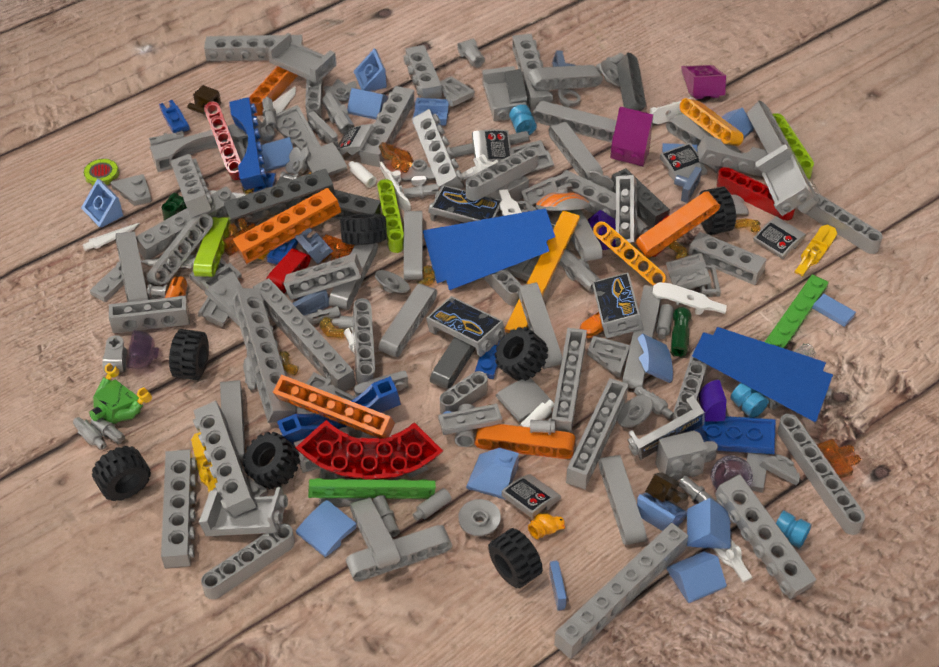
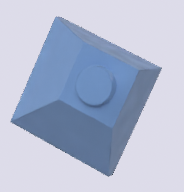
[466,448,519,500]

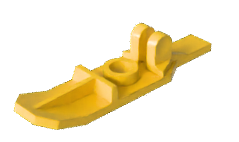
[794,225,837,276]
[191,432,218,493]

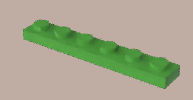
[765,274,829,349]
[308,478,436,499]

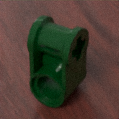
[161,192,187,221]

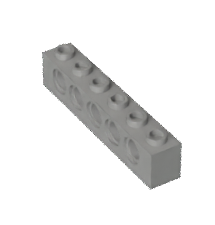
[512,34,553,111]
[204,35,303,61]
[358,86,415,167]
[412,109,464,189]
[171,154,213,218]
[136,186,236,260]
[552,328,587,433]
[566,378,629,489]
[193,401,257,518]
[161,449,197,568]
[715,474,817,600]

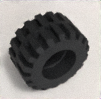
[698,186,736,235]
[340,213,387,245]
[495,327,548,381]
[169,329,209,380]
[242,432,300,489]
[92,446,151,501]
[488,528,543,589]

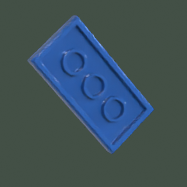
[694,416,776,454]

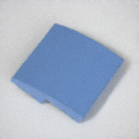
[413,98,449,125]
[637,334,673,383]
[296,500,357,557]

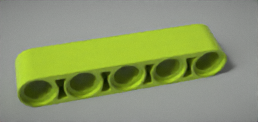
[772,113,814,180]
[377,179,404,253]
[193,217,232,277]

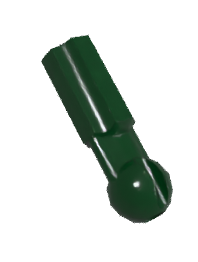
[670,307,692,358]

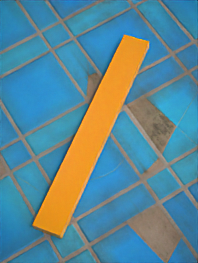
[505,210,580,333]

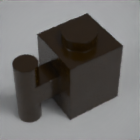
[187,85,221,115]
[645,472,688,503]

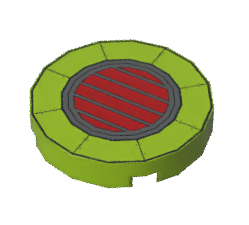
[83,159,119,186]

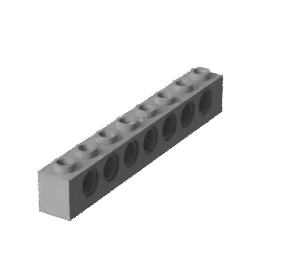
[253,278,355,391]
[232,288,297,423]
[554,523,689,659]

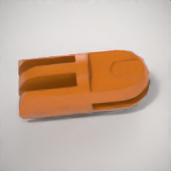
[165,276,187,298]
[580,312,604,339]

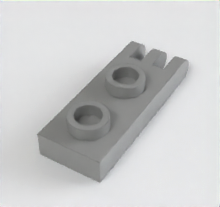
[308,111,338,147]

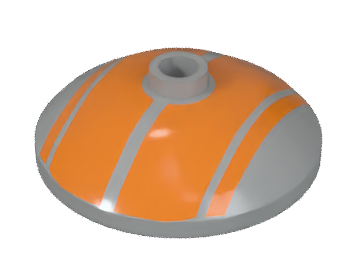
[536,188,590,211]

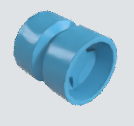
[509,104,537,135]
[730,383,769,418]
[776,510,812,549]

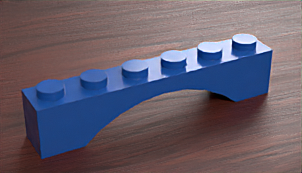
[229,97,267,190]
[277,376,401,446]

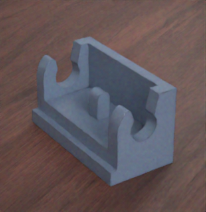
[295,228,333,264]

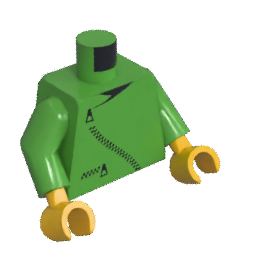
[89,363,152,424]

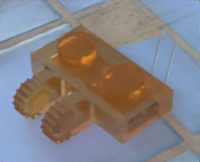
[379,142,414,173]
[223,218,256,257]
[321,234,355,263]
[816,439,861,479]

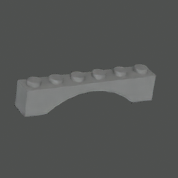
[150,124,248,172]

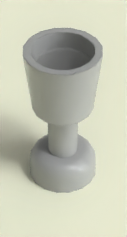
[455,404,475,447]

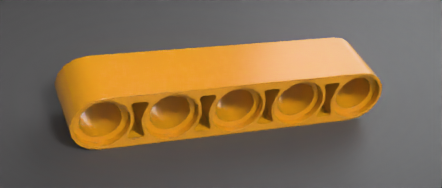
[680,98,744,146]
[593,222,667,286]

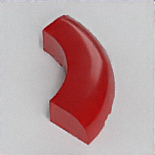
[295,420,443,480]

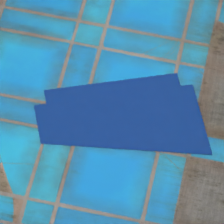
[423,208,555,290]
[692,327,833,422]

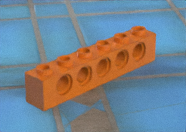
[232,188,341,264]
[273,374,395,439]

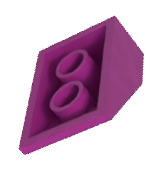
[681,65,726,99]
[610,106,654,167]

